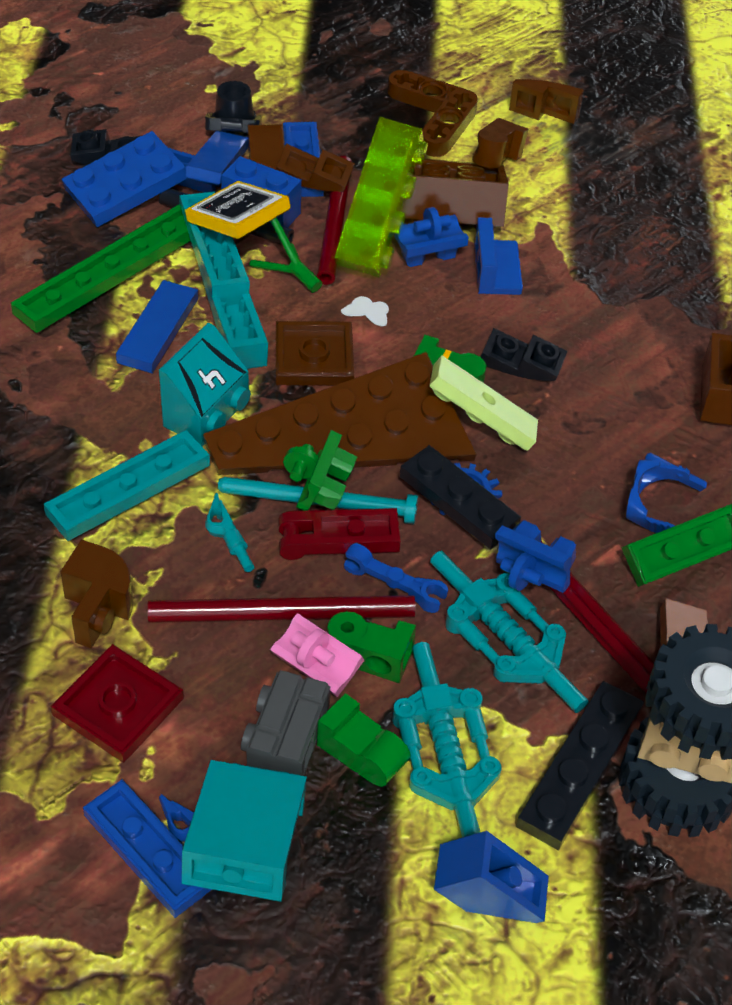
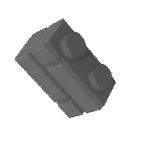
[241,670,331,776]

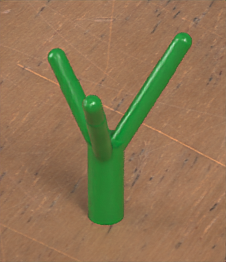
[249,217,322,293]

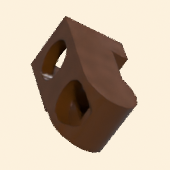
[472,118,529,168]

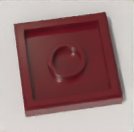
[50,644,184,763]

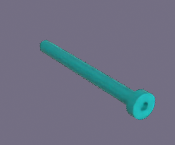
[218,477,418,524]

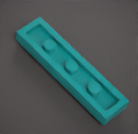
[44,430,210,541]

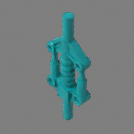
[430,551,589,713]
[392,642,502,838]

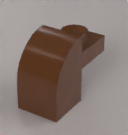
[60,539,133,649]

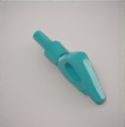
[205,493,254,572]

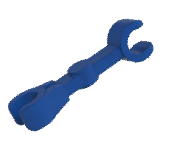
[344,543,448,613]

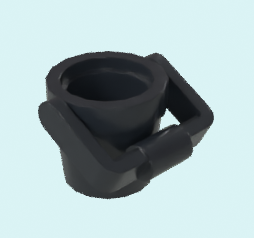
[205,81,262,136]

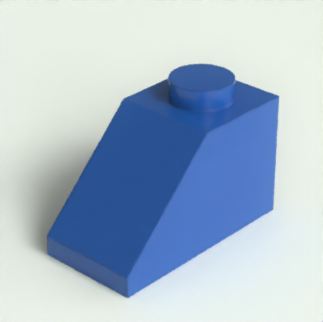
[434,831,549,923]

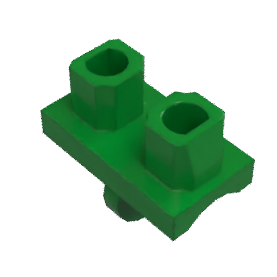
[283,430,357,511]

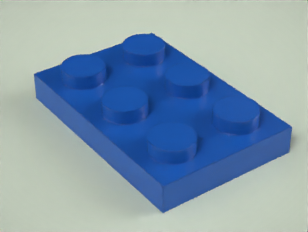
[61,131,188,227]

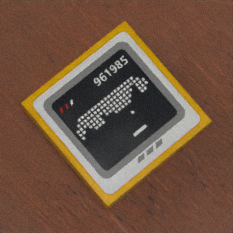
[185,181,291,239]

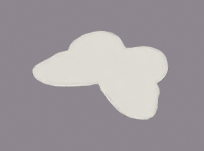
[341,296,389,326]

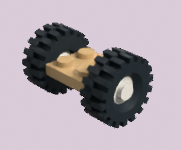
[619,624,732,837]

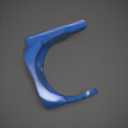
[626,453,707,533]

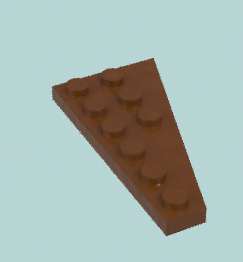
[203,352,477,475]

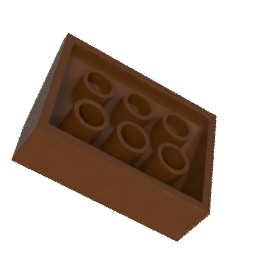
[361,154,509,231]

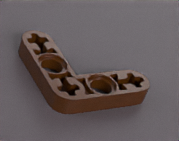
[388,70,478,157]

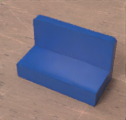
[474,217,523,295]

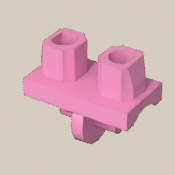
[270,613,364,697]

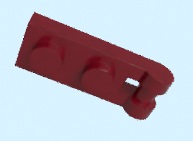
[278,508,401,560]

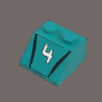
[159,323,251,446]

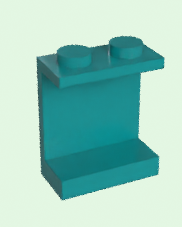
[182,760,307,902]

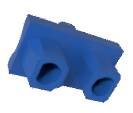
[394,207,469,267]
[495,520,576,593]

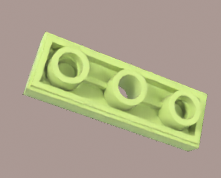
[430,355,538,451]

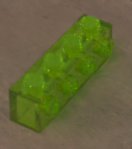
[335,117,428,278]

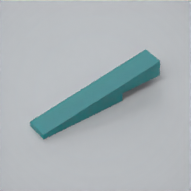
[179,191,268,369]

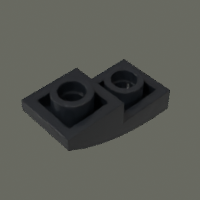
[70,129,140,165]
[480,328,568,381]

